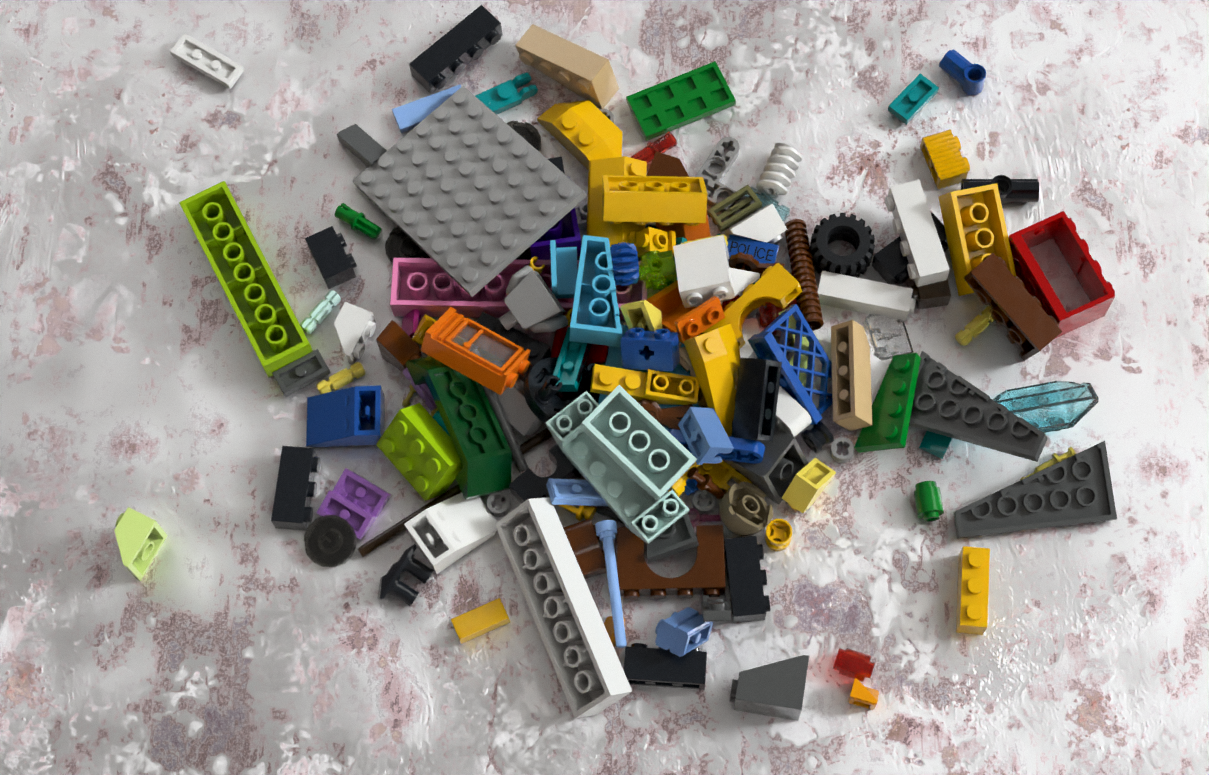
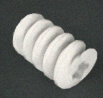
[756,143,803,198]

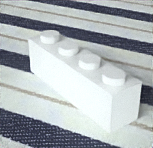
[885,180,950,287]

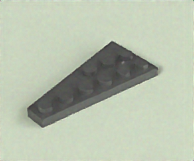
[909,351,1048,462]

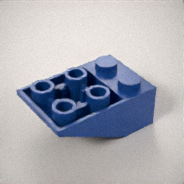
[306,385,385,447]

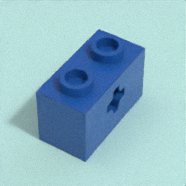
[620,327,680,371]

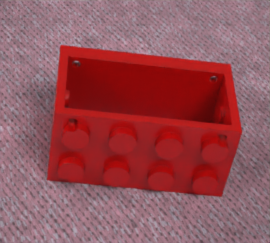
[1009,211,1115,339]

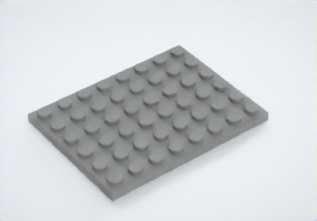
[352,86,587,297]

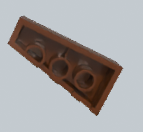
[964,253,1062,361]

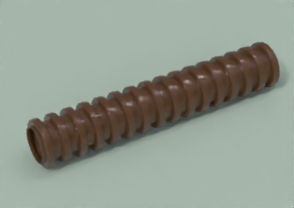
[785,219,824,331]

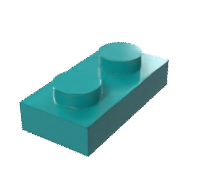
[888,73,939,125]

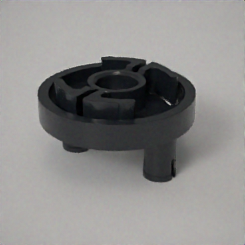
[523,357,600,423]

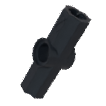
[961,175,1040,205]

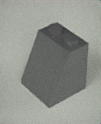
[723,427,808,504]
[729,655,809,721]

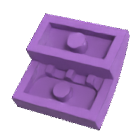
[317,468,392,539]

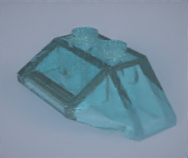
[992,381,1099,433]

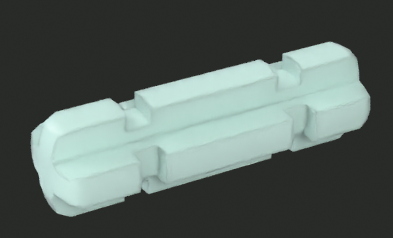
[300,290,341,334]

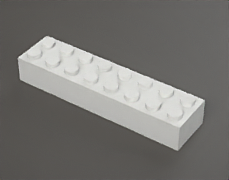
[495,497,632,718]

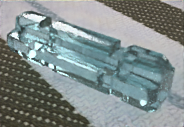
[745,187,790,221]

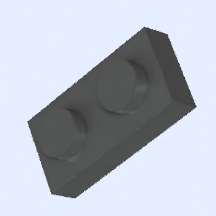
[272,349,331,397]

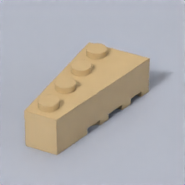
[515,24,619,109]

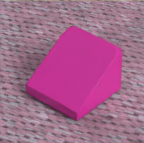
[402,309,421,339]

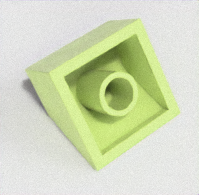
[114,507,168,581]

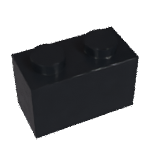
[305,226,357,289]

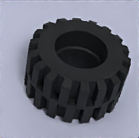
[810,213,875,278]

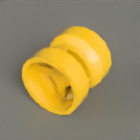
[765,519,792,551]

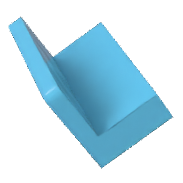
[550,240,578,299]

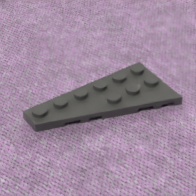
[953,441,1117,539]

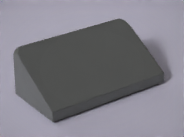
[337,124,387,167]

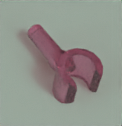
[687,508,722,527]

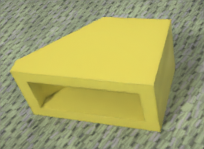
[782,458,836,513]

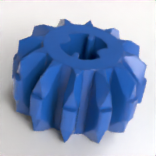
[610,242,639,286]

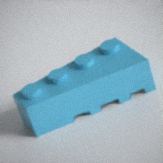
[570,235,622,347]

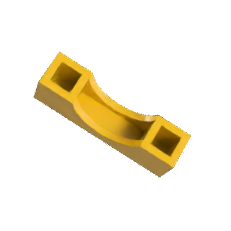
[702,263,802,348]

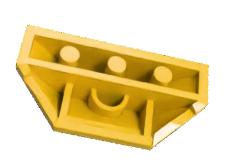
[537,100,622,170]

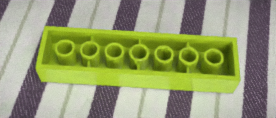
[179,181,313,378]

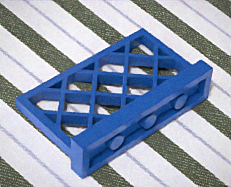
[747,304,833,425]

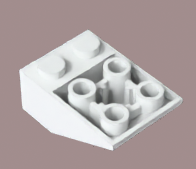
[404,493,498,574]

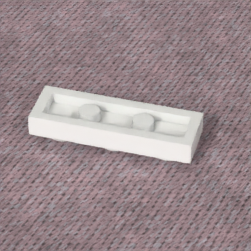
[170,33,244,89]

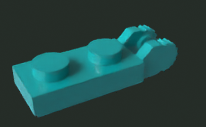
[475,73,538,115]

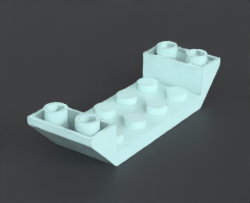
[545,391,690,544]

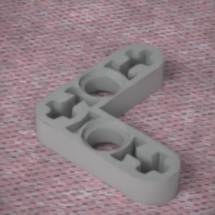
[695,137,757,221]

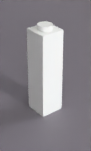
[818,271,916,322]

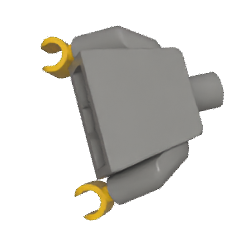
[499,256,573,333]

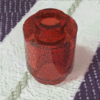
[833,648,875,682]

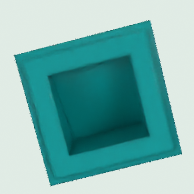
[919,431,953,459]

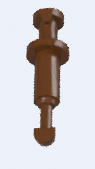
[687,467,724,499]

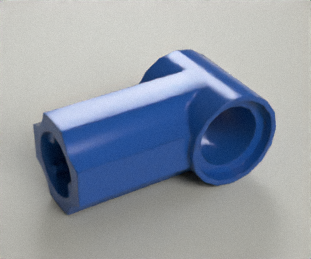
[939,49,986,95]

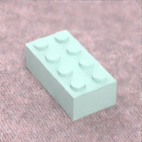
[580,385,697,501]

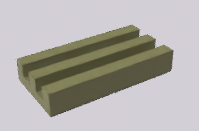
[707,185,762,233]

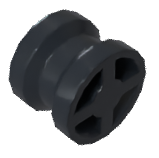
[801,421,834,453]

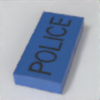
[727,234,779,263]

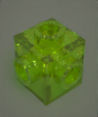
[639,250,677,290]

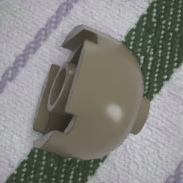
[719,482,773,536]

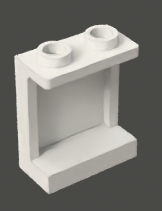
[673,235,735,308]

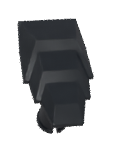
[377,544,434,606]

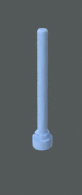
[595,520,627,648]

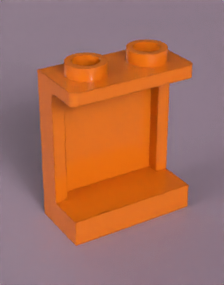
[646,280,725,344]

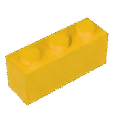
[956,546,990,635]

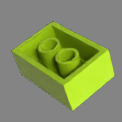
[376,403,463,501]

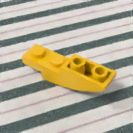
[590,364,699,405]

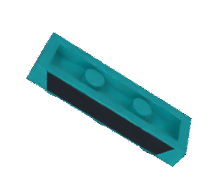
[553,327,592,392]

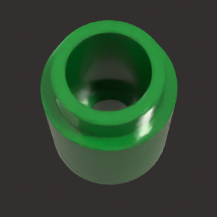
[913,481,944,522]

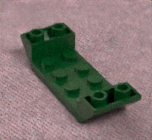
[405,357,512,500]

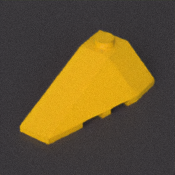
[683,323,740,437]

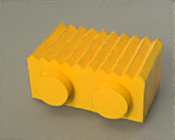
[920,129,970,190]

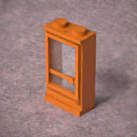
[420,307,531,395]

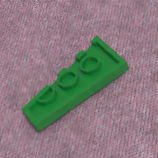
[854,353,921,453]

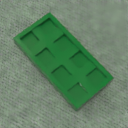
[626,61,736,141]

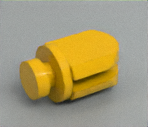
[557,505,597,521]

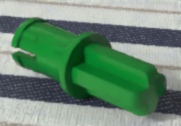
[334,203,382,239]

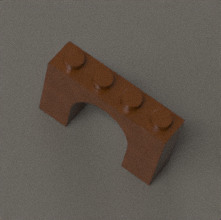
[617,525,726,600]

